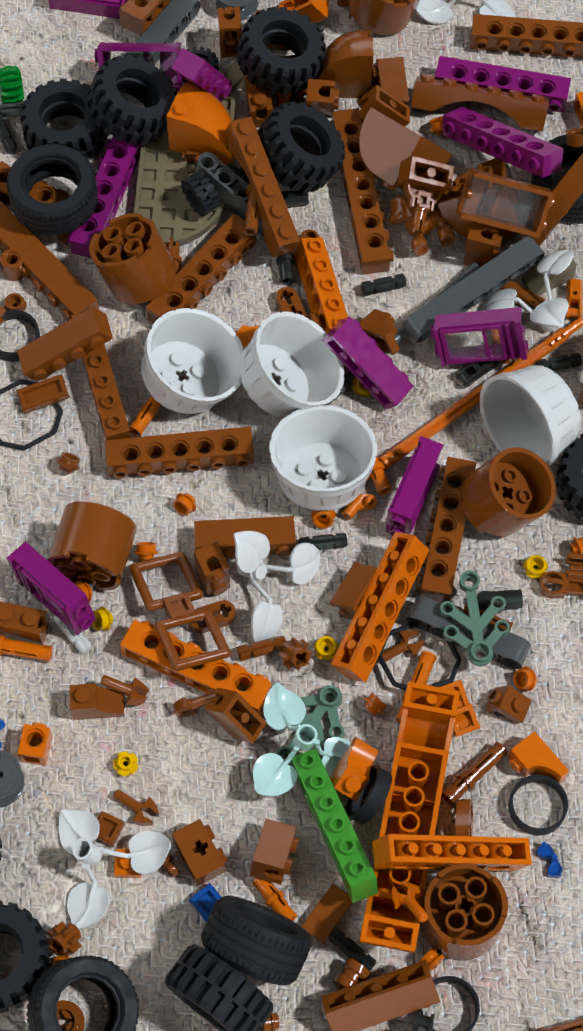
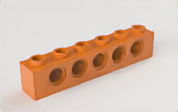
[294,237,348,371]
[331,532,429,683]
[120,619,272,715]
[372,834,532,871]

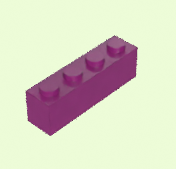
[171,48,232,103]
[322,316,414,410]

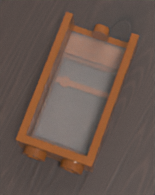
[455,168,555,238]

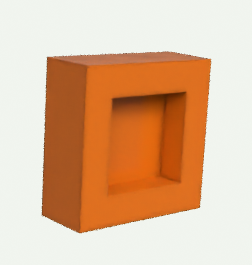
[114,849,142,878]

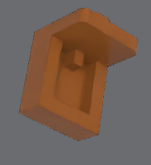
[486,685,532,724]

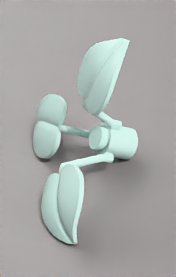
[252,682,351,797]

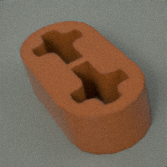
[276,287,306,316]
[189,600,236,634]
[455,799,473,836]

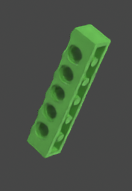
[292,749,378,903]

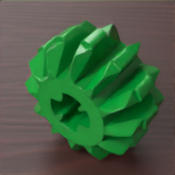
[0,65,24,103]

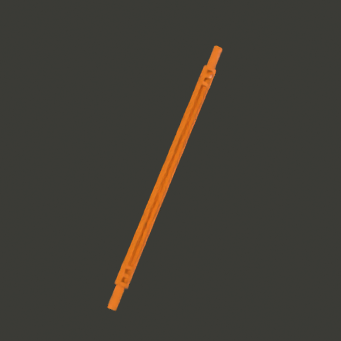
[367,317,583,480]

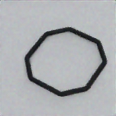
[0,379,63,450]
[378,622,461,690]

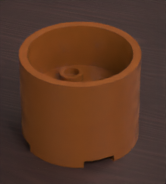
[349,0,419,35]
[89,213,176,305]
[461,447,556,538]
[47,501,137,591]
[420,863,508,960]

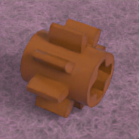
[279,637,313,671]
[48,921,82,957]

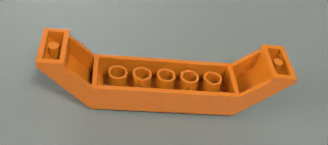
[359,682,460,953]

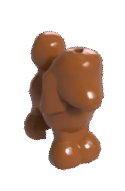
[388,195,455,257]

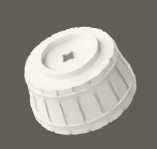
[141,308,244,414]
[239,312,344,418]
[480,365,581,466]
[269,405,377,511]

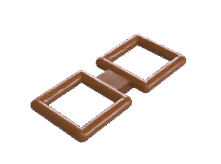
[129,552,231,671]

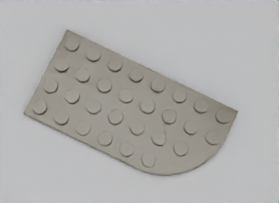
[134,92,236,246]

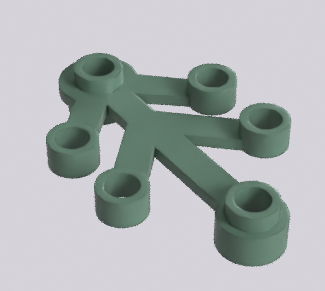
[440,570,510,666]
[272,685,344,767]

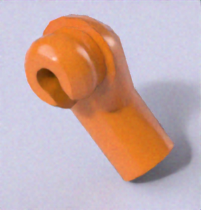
[342,494,378,520]

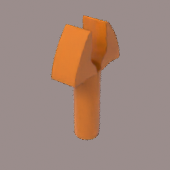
[392,881,428,923]

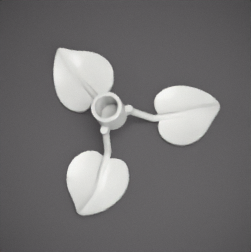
[415,0,516,24]
[480,250,574,331]
[233,531,320,642]
[59,810,171,929]

